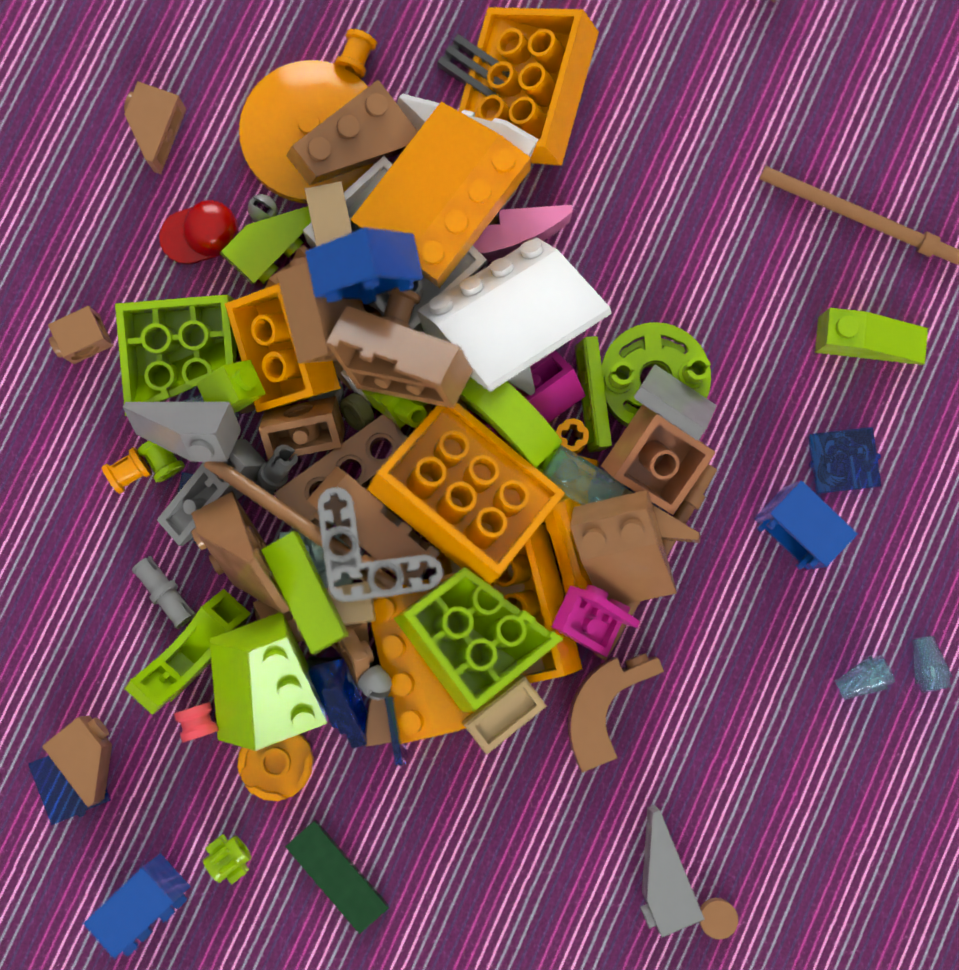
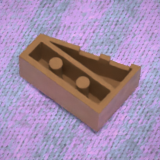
[286,80,418,185]

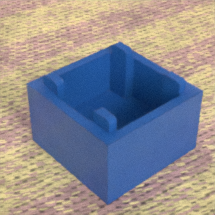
[305,227,423,305]
[754,480,858,570]
[82,853,191,959]

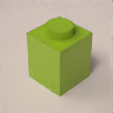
[197,360,266,413]

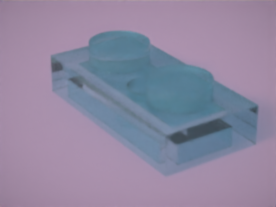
[542,445,626,505]

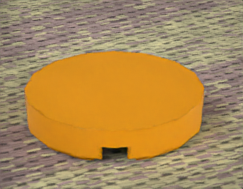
[237,734,314,801]

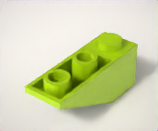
[220,206,311,284]

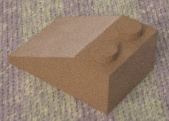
[570,490,677,604]
[191,492,290,614]

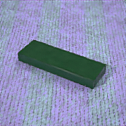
[285,819,389,934]

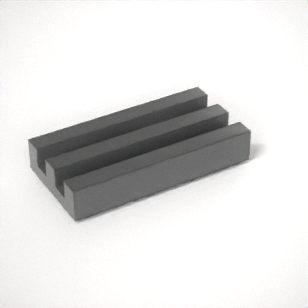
[437,34,510,97]

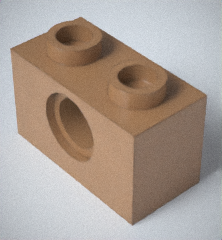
[258,396,345,461]

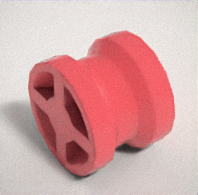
[173,702,219,743]

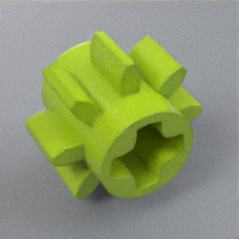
[203,834,252,884]

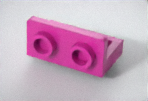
[552,585,640,657]

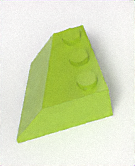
[115,295,237,416]
[393,567,563,712]
[210,612,328,751]

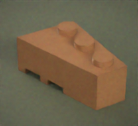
[326,305,473,408]
[307,466,440,587]

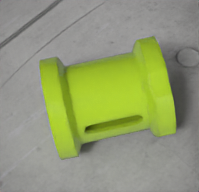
[137,441,185,483]

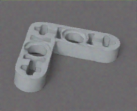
[318,487,443,602]

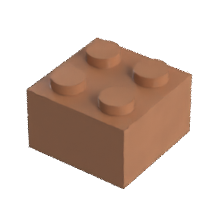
[601,404,716,515]

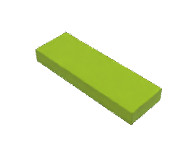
[574,336,612,452]
[261,531,349,654]

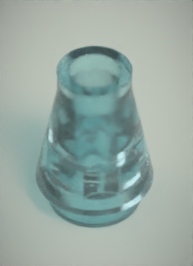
[912,636,953,693]
[834,655,895,700]

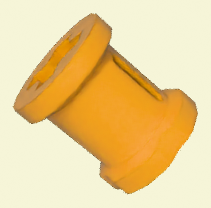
[334,29,377,78]
[556,418,589,455]
[101,447,152,494]

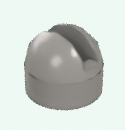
[248,194,278,222]
[358,665,392,700]

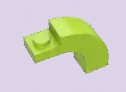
[460,377,569,478]
[125,589,251,715]

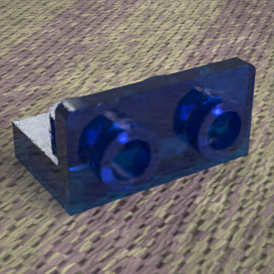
[308,658,368,749]

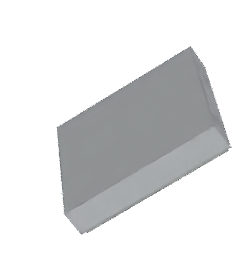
[634,365,717,440]

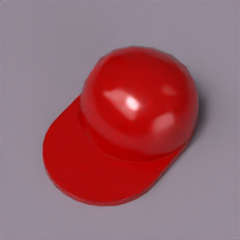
[159,200,239,264]

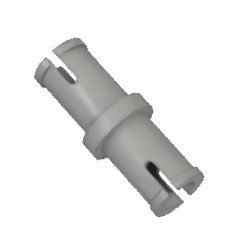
[132,556,196,629]

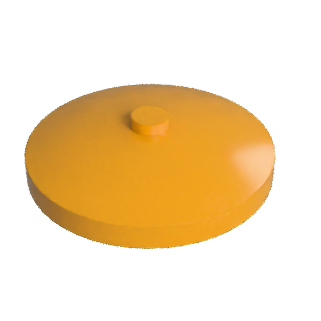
[239,60,374,204]

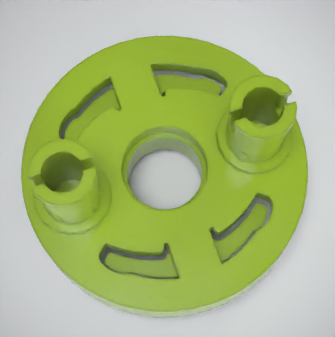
[601,322,711,427]

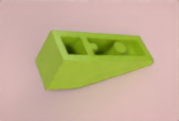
[815,308,928,365]

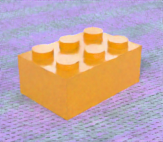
[225,283,341,412]

